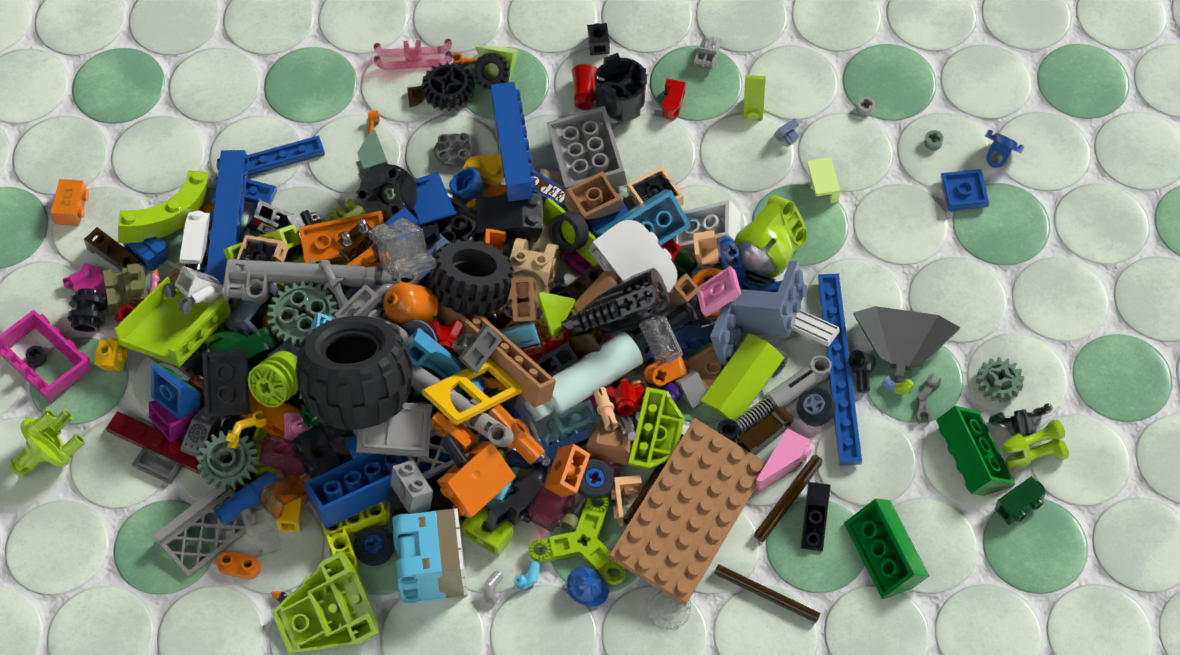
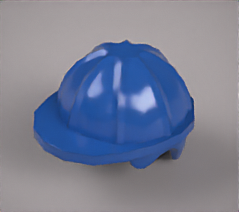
[566,566,609,607]

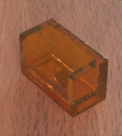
[258,473,308,519]

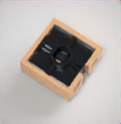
[627,167,684,207]
[236,235,289,285]

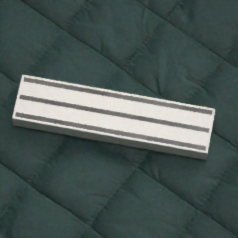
[791,310,840,347]

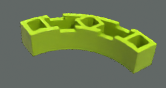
[118,170,209,243]

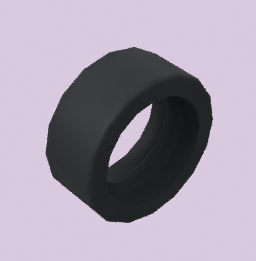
[548,211,589,253]

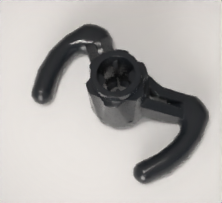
[988,403,1053,437]

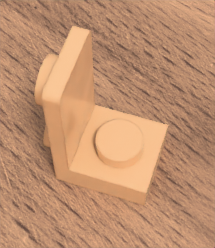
[611,475,642,526]

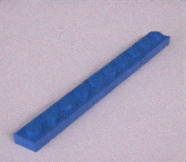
[817,273,862,466]

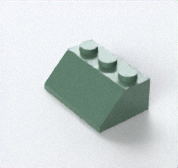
[356,129,393,197]

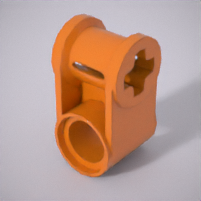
[643,352,687,386]

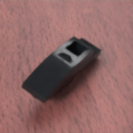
[486,464,548,531]

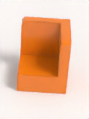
[483,228,506,252]

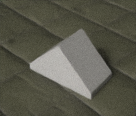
[670,368,707,411]

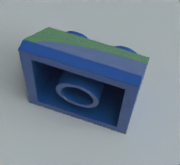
[151,364,201,420]

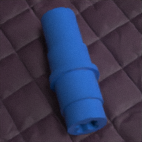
[214,472,280,526]

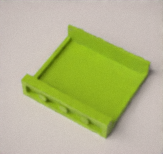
[114,277,231,367]

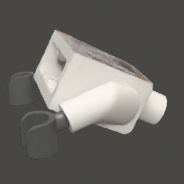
[163,266,223,314]

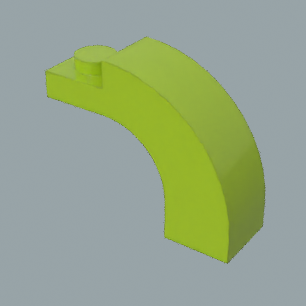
[223,224,302,261]

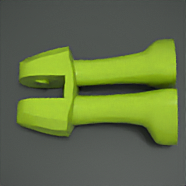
[1003,419,1069,468]

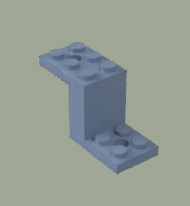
[710,261,807,365]

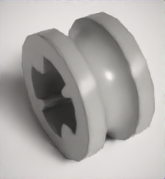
[856,96,875,116]

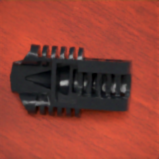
[561,268,671,336]

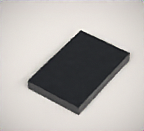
[202,349,250,418]

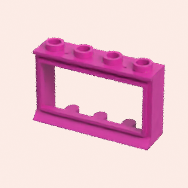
[0,310,91,404]

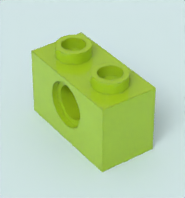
[461,508,514,557]

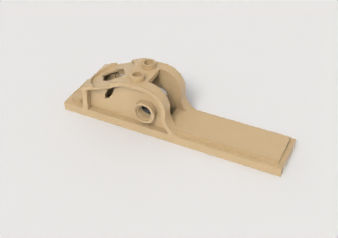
[499,168,565,349]

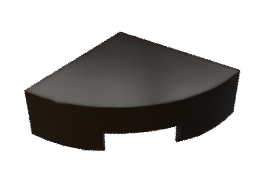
[407,86,425,108]

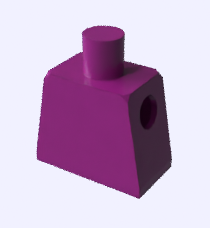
[149,400,204,442]

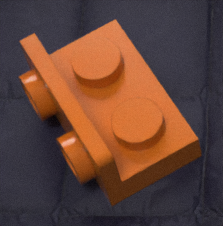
[431,412,478,454]

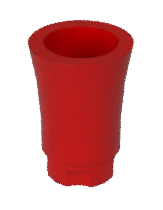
[571,64,598,111]

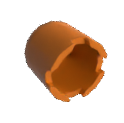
[383,282,439,325]

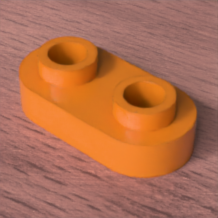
[216,551,261,579]

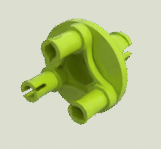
[9,409,85,478]

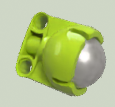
[734,195,807,278]

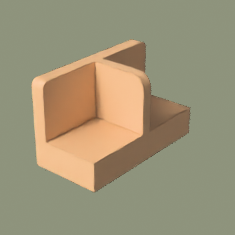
[693,230,719,269]

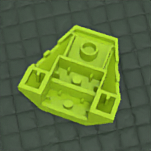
[271,551,379,654]

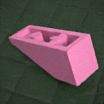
[755,429,812,491]

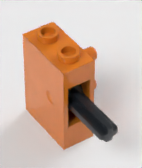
[437,434,516,517]

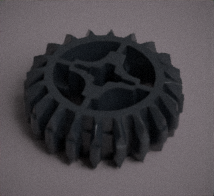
[421,61,475,112]

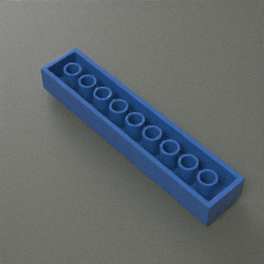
[303,391,522,528]

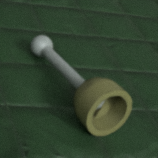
[559,497,587,533]

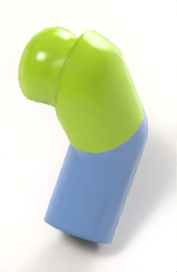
[882,376,914,395]

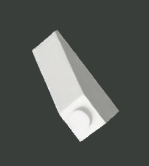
[180,211,210,264]

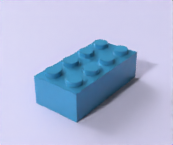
[595,189,691,245]

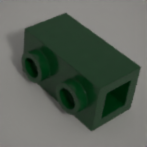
[995,476,1046,525]

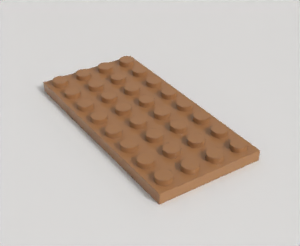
[608,418,766,606]

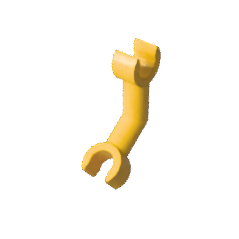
[226,411,267,449]

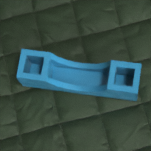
[405,328,486,400]

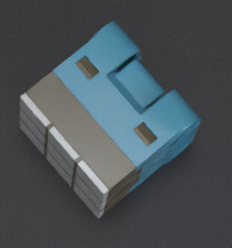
[392,508,468,603]

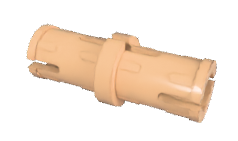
[593,387,618,431]

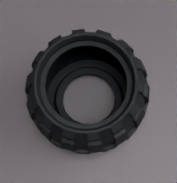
[296,316,413,430]

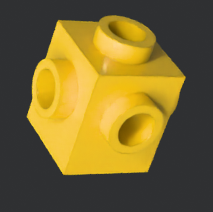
[94,337,128,372]

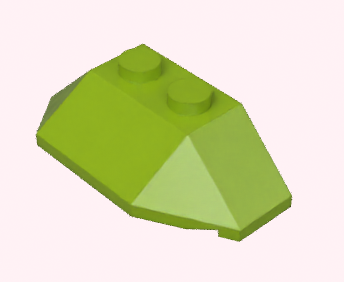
[628,387,685,469]

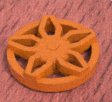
[479,376,508,391]

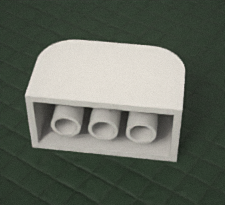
[589,220,677,315]

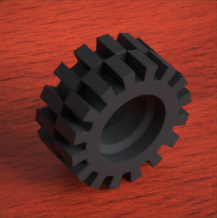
[472,53,510,89]

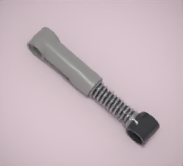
[717,355,832,443]

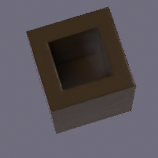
[569,327,606,356]

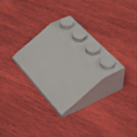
[547,106,628,189]

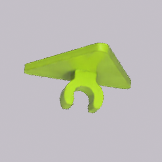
[537,292,575,337]

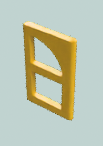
[422,358,523,425]

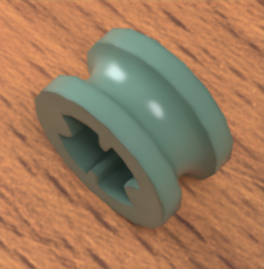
[924,130,943,151]

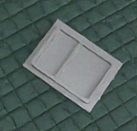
[356,403,432,458]

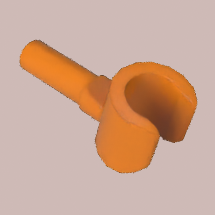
[452,53,478,66]
[368,110,380,134]

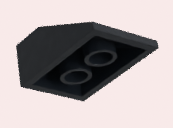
[476,193,543,242]

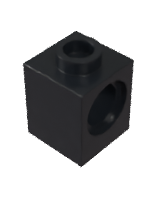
[587,23,610,56]

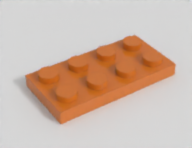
[299,211,386,264]

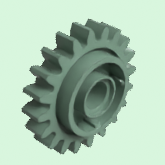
[197,430,259,491]

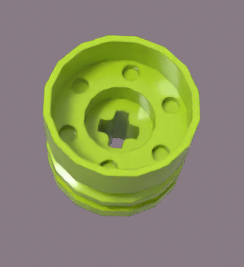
[248,351,299,408]

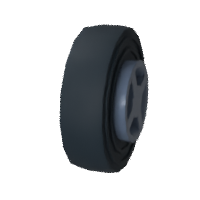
[796,388,836,427]

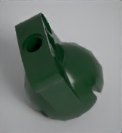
[205,326,280,376]

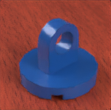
[985,129,1025,168]

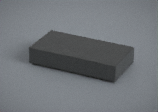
[132,447,182,484]

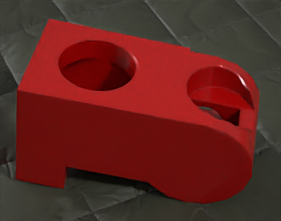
[662,78,686,120]

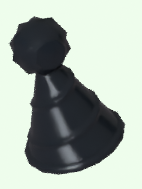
[549,275,566,295]

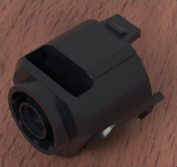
[595,53,648,122]

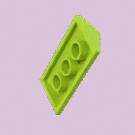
[701,333,785,420]

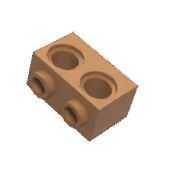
[511,277,538,324]

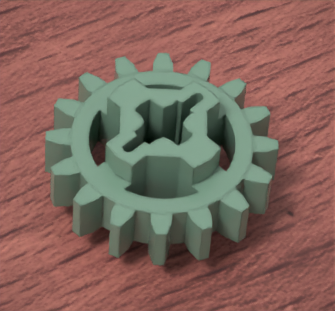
[976,357,1024,403]

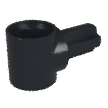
[848,350,876,393]

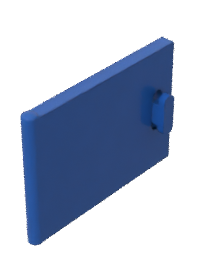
[413,172,456,226]

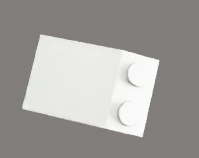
[673,200,740,251]

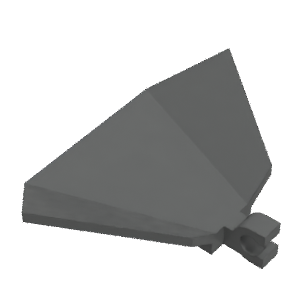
[853,306,960,383]

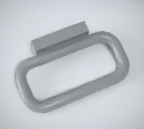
[334,284,393,320]

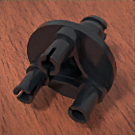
[356,164,418,223]

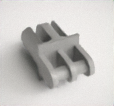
[693,35,722,70]

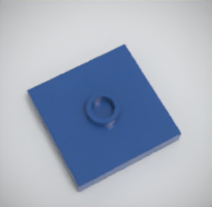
[940,169,989,211]

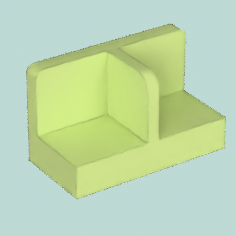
[807,157,840,203]

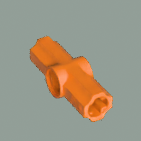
[487,404,545,465]

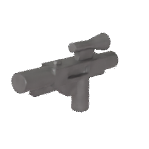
[601,409,638,440]

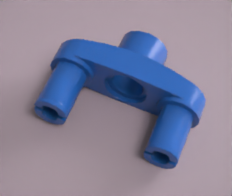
[717,235,751,290]

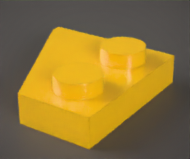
[463,154,504,187]

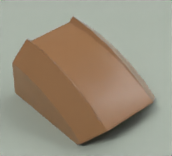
[564,171,624,220]
[587,421,636,466]

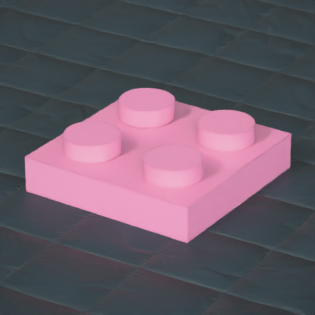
[697,265,742,317]

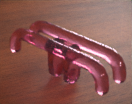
[373,38,453,70]

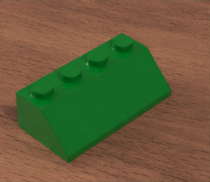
[936,406,1015,496]
[844,498,930,599]

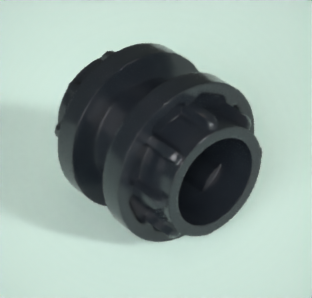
[67,288,107,332]

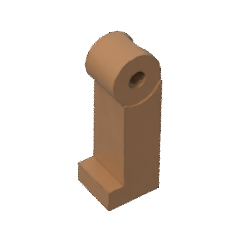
[660,273,700,308]

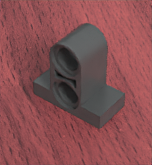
[451,325,502,373]

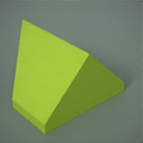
[475,46,519,83]

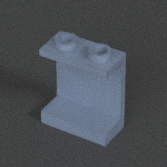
[224,283,282,336]

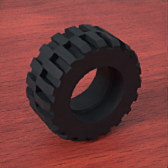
[428,239,514,316]

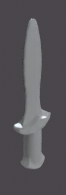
[318,260,348,308]

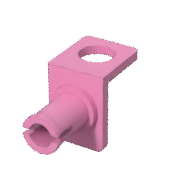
[275,413,313,447]

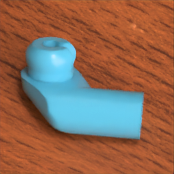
[514,561,540,590]

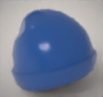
[449,167,483,202]

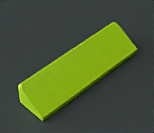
[543,198,599,266]

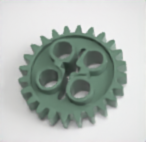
[267,281,338,348]

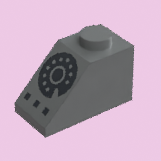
[180,407,222,457]

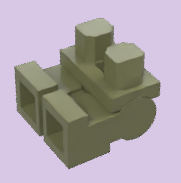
[103,264,148,316]

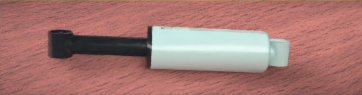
[524,294,704,422]

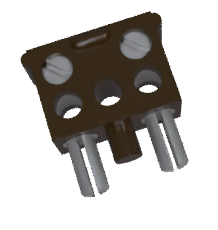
[337,219,378,262]

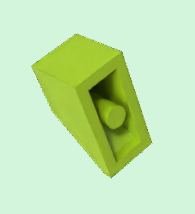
[743,75,766,120]

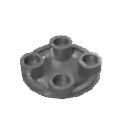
[434,133,474,166]

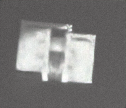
[368,218,437,279]

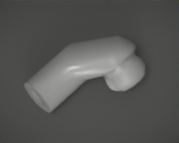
[483,571,503,605]

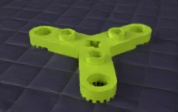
[529,495,625,585]

